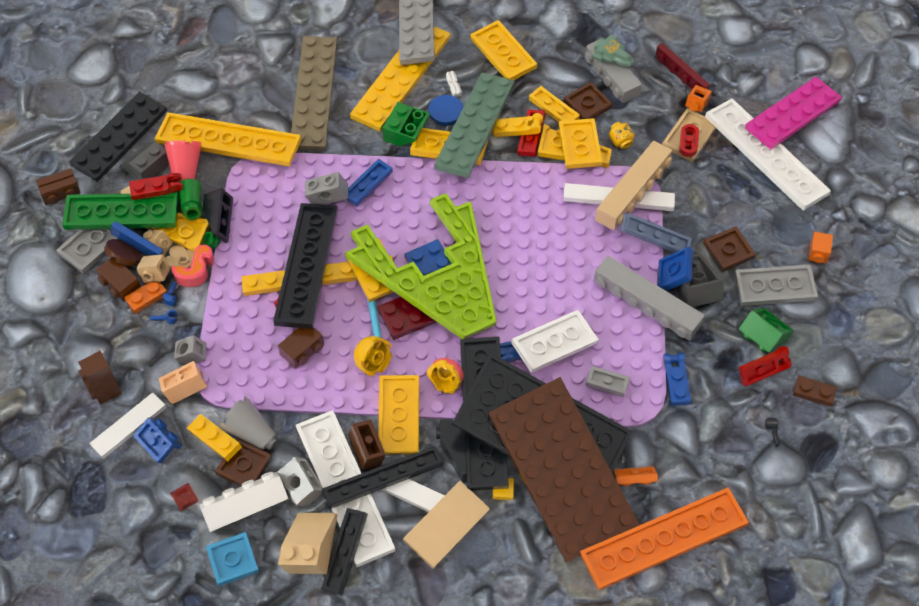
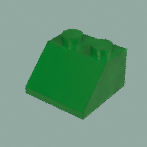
[739,308,795,353]

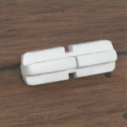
[446,71,462,98]

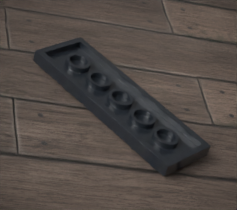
[69,91,167,182]

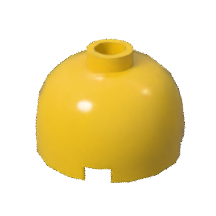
[353,335,392,376]

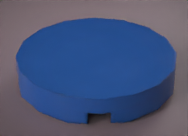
[428,95,463,126]

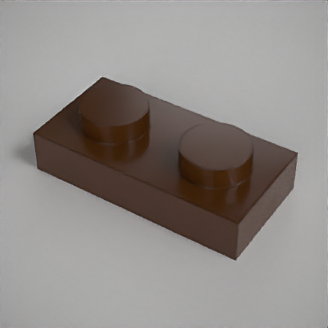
[793,375,837,407]

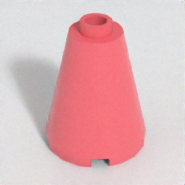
[165,141,201,182]

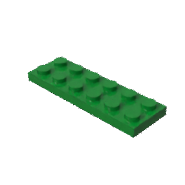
[62,193,179,230]

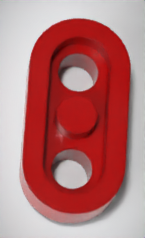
[679,124,699,157]

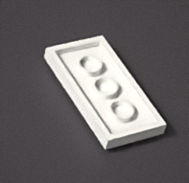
[511,310,599,373]

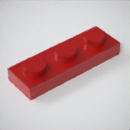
[517,109,546,157]

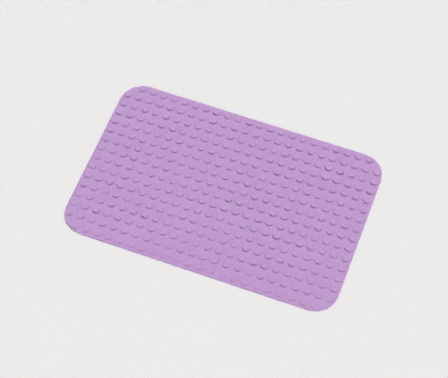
[196,153,666,428]

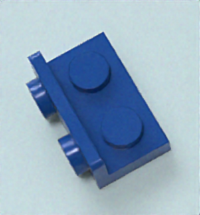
[133,418,182,463]

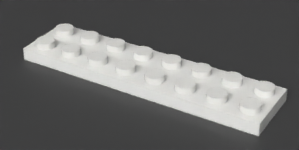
[705,99,831,211]
[296,410,396,567]

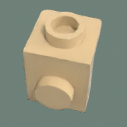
[143,229,173,255]

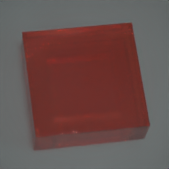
[170,483,199,512]

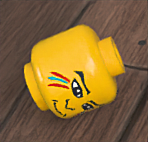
[608,122,635,150]

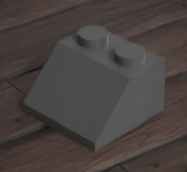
[120,141,169,180]

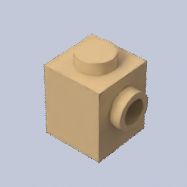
[137,254,170,283]

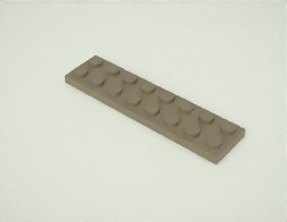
[291,36,337,151]

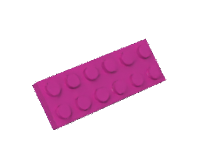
[745,77,842,150]

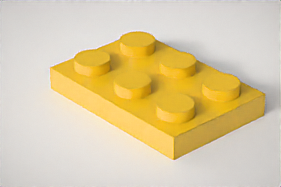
[559,119,602,169]
[345,238,394,302]

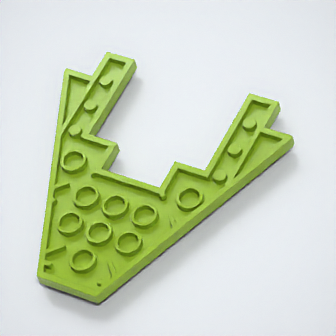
[345,193,497,339]

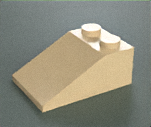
[278,513,338,574]

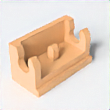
[159,361,207,404]

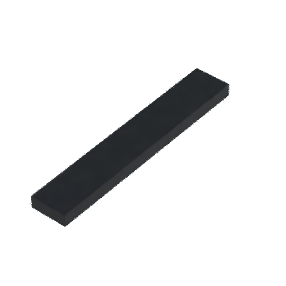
[322,446,444,509]

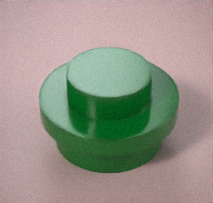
[203,231,220,250]

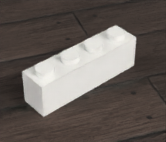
[199,472,288,532]

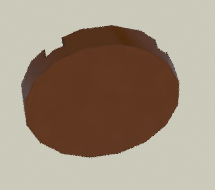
[104,239,142,266]

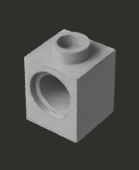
[174,335,206,365]

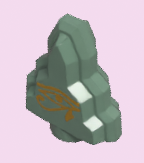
[592,34,634,67]

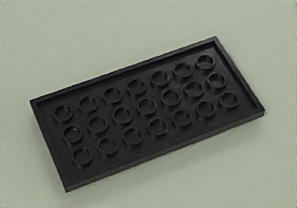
[451,353,633,473]

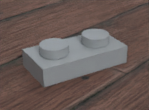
[586,366,630,397]

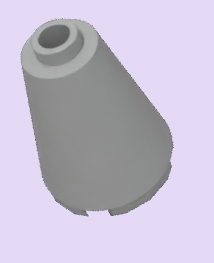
[219,396,277,450]

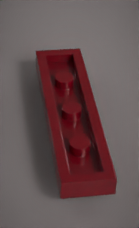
[655,43,710,98]

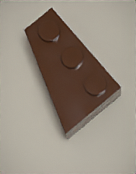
[78,351,122,405]

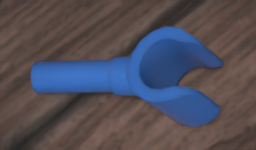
[163,282,177,307]
[150,310,177,325]

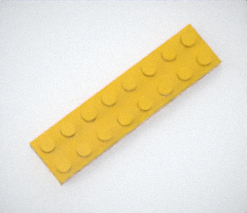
[350,26,451,132]
[155,112,302,167]

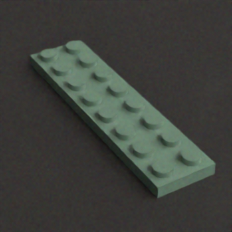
[434,73,514,178]

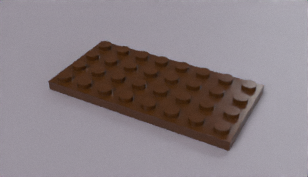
[488,377,639,563]

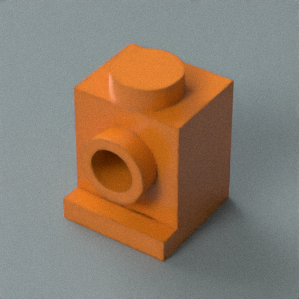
[685,85,712,112]

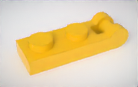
[493,113,543,138]

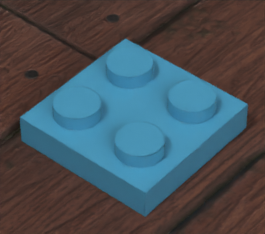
[206,532,259,587]

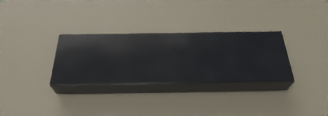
[321,508,368,596]

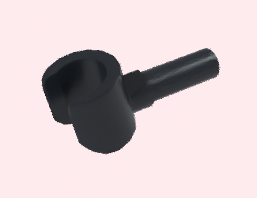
[765,417,780,446]

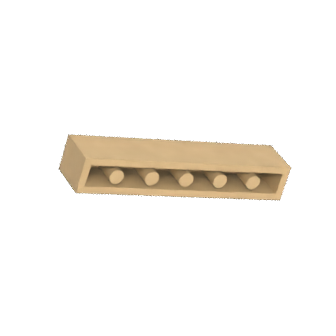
[595,141,673,230]

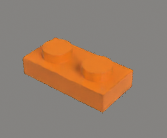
[124,281,167,314]
[613,466,658,486]

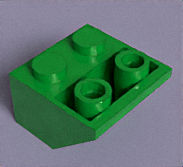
[382,102,430,147]

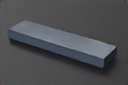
[620,213,692,253]

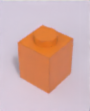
[808,231,833,263]

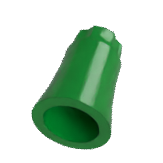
[177,179,202,220]

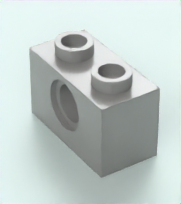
[305,172,348,205]
[278,457,323,507]

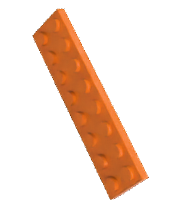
[580,487,749,591]

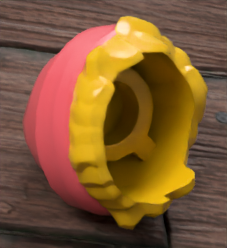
[426,358,464,395]

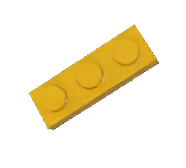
[529,86,580,122]
[187,414,242,462]

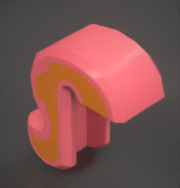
[172,244,214,287]

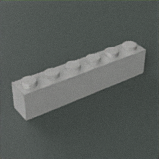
[594,256,705,341]

